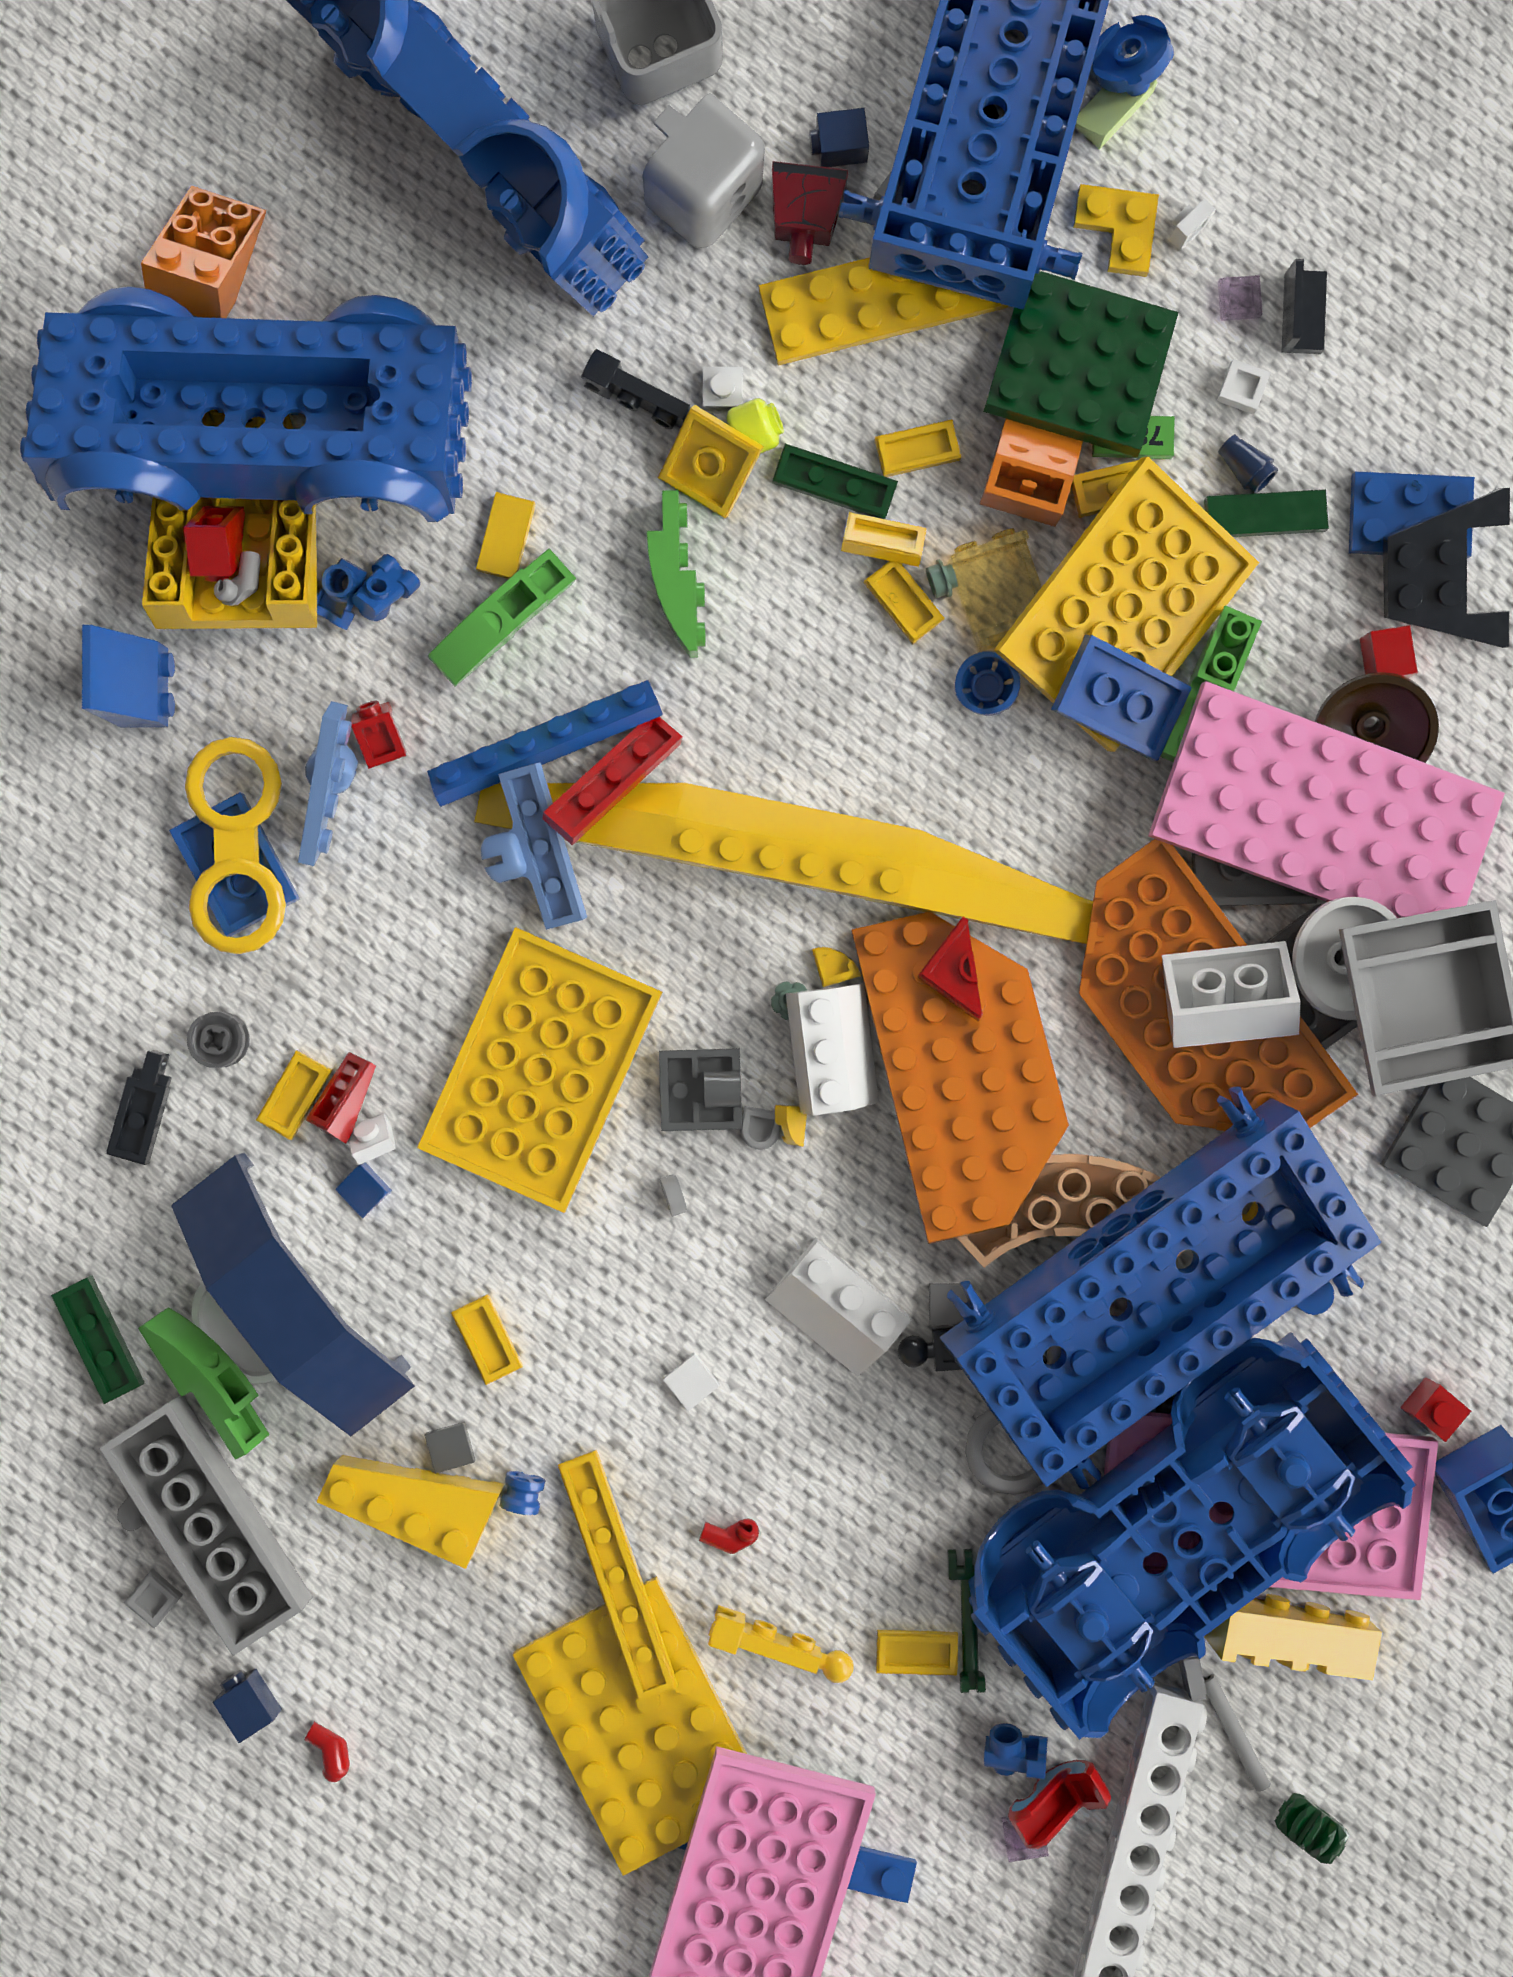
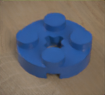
[1092,15,1174,96]

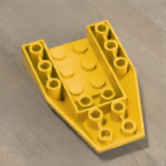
[142,410,317,629]

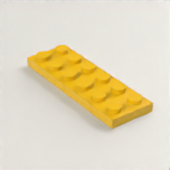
[759,257,1008,366]

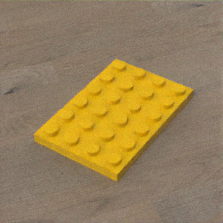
[994,456,1259,752]
[417,927,663,1213]
[512,1576,747,1876]

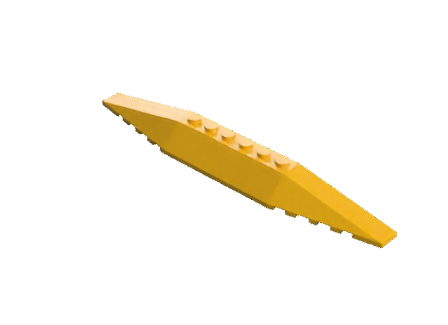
[474,783,1093,944]

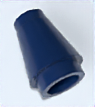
[1218,434,1278,493]

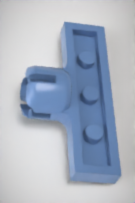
[298,701,358,866]
[481,762,587,930]

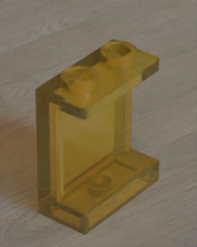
[947,528,1042,653]

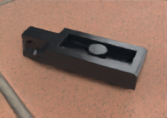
[106,1050,172,1165]

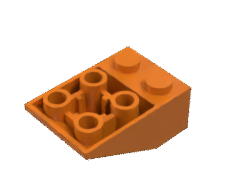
[141,185,266,318]
[980,418,1083,527]

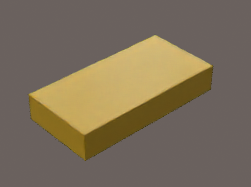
[874,419,961,477]
[476,492,536,579]
[841,512,927,567]
[864,561,945,644]
[256,1050,333,1140]
[451,1294,523,1385]
[876,1630,958,1676]

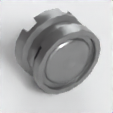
[187,1012,250,1068]

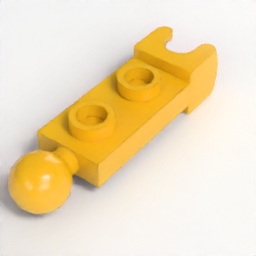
[708,1605,854,1683]

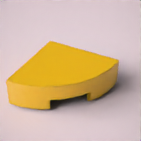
[812,947,861,987]
[775,1105,807,1147]

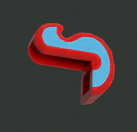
[1008,1760,1111,1849]

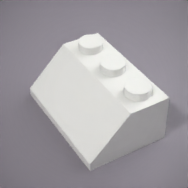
[1162,941,1300,1048]
[786,983,879,1116]
[765,1238,912,1377]

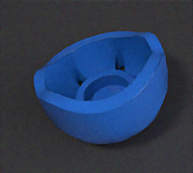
[955,651,1020,716]

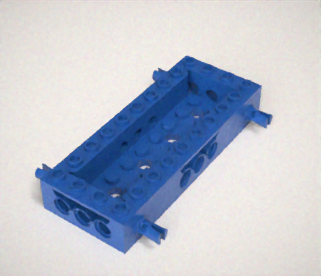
[839,0,1109,310]
[940,1086,1382,1489]

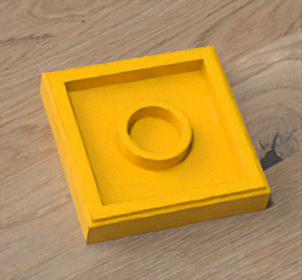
[657,405,764,519]

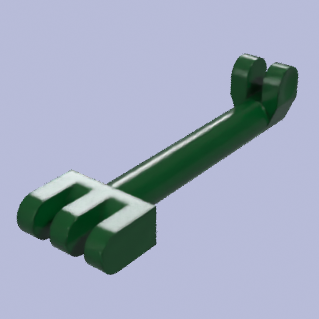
[947,1549,986,1693]

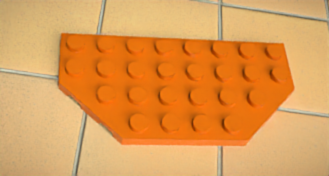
[1079,839,1358,1131]
[852,912,1069,1244]

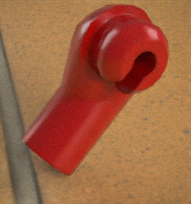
[698,1518,759,1554]
[304,1721,350,1782]

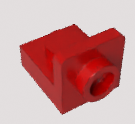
[351,700,407,769]

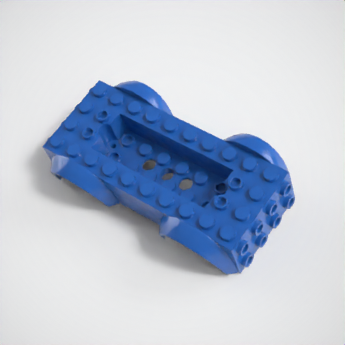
[286,0,648,317]
[20,287,472,522]
[968,1332,1416,1740]

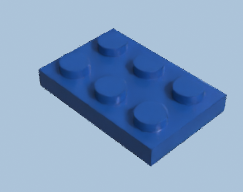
[1348,471,1475,559]
[1051,635,1192,761]
[169,792,300,937]

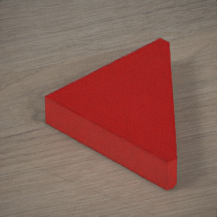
[918,916,983,1022]

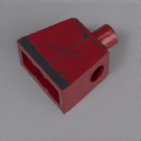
[772,161,848,265]

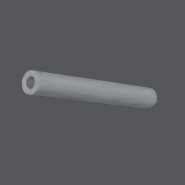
[1204,1674,1271,1792]

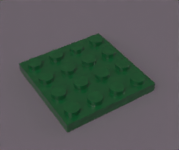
[983,271,1179,457]

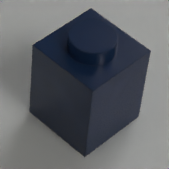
[809,107,870,167]
[213,1669,282,1743]

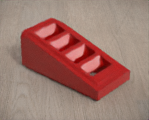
[306,1052,376,1144]

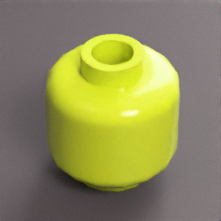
[726,398,784,454]

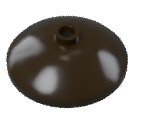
[1315,672,1439,763]

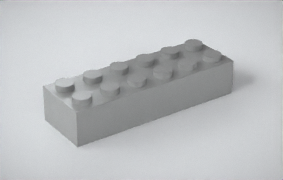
[99,1395,313,1656]

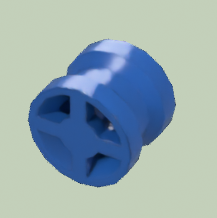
[499,1471,546,1515]

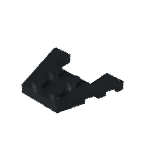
[1383,488,1510,648]

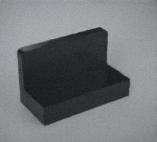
[1281,259,1327,354]

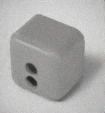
[592,0,723,105]
[642,93,765,248]

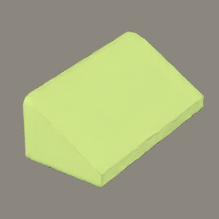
[1075,80,1158,150]

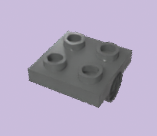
[659,1048,742,1131]

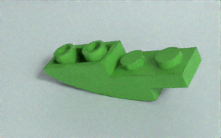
[647,490,706,658]
[428,548,576,687]
[1160,605,1262,763]
[138,1307,270,1460]

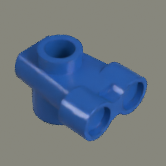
[352,554,421,621]
[317,558,367,630]
[984,1723,1048,1779]

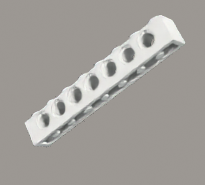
[1073,1682,1207,1977]

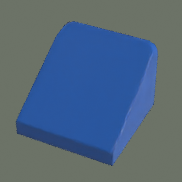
[335,1162,392,1219]

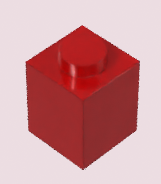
[1360,625,1418,678]
[1400,1377,1472,1442]

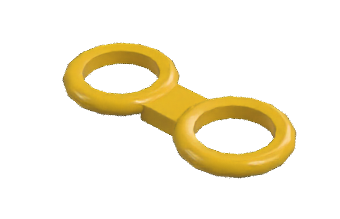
[185,737,286,954]

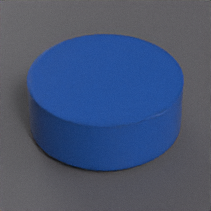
[1296,1281,1334,1315]

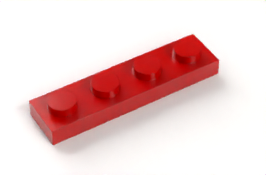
[542,717,683,845]

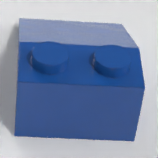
[82,625,175,728]
[1435,1425,1513,1574]

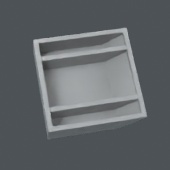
[1339,900,1513,1096]

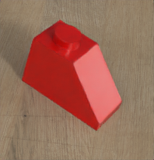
[184,506,245,582]

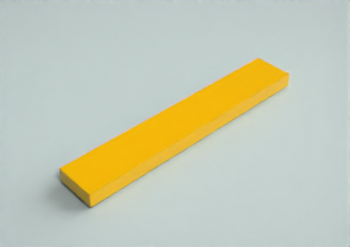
[558,1450,678,1703]

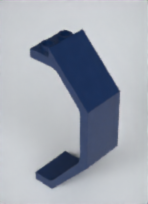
[171,1153,415,1437]

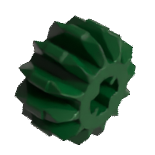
[1274,1793,1350,1864]

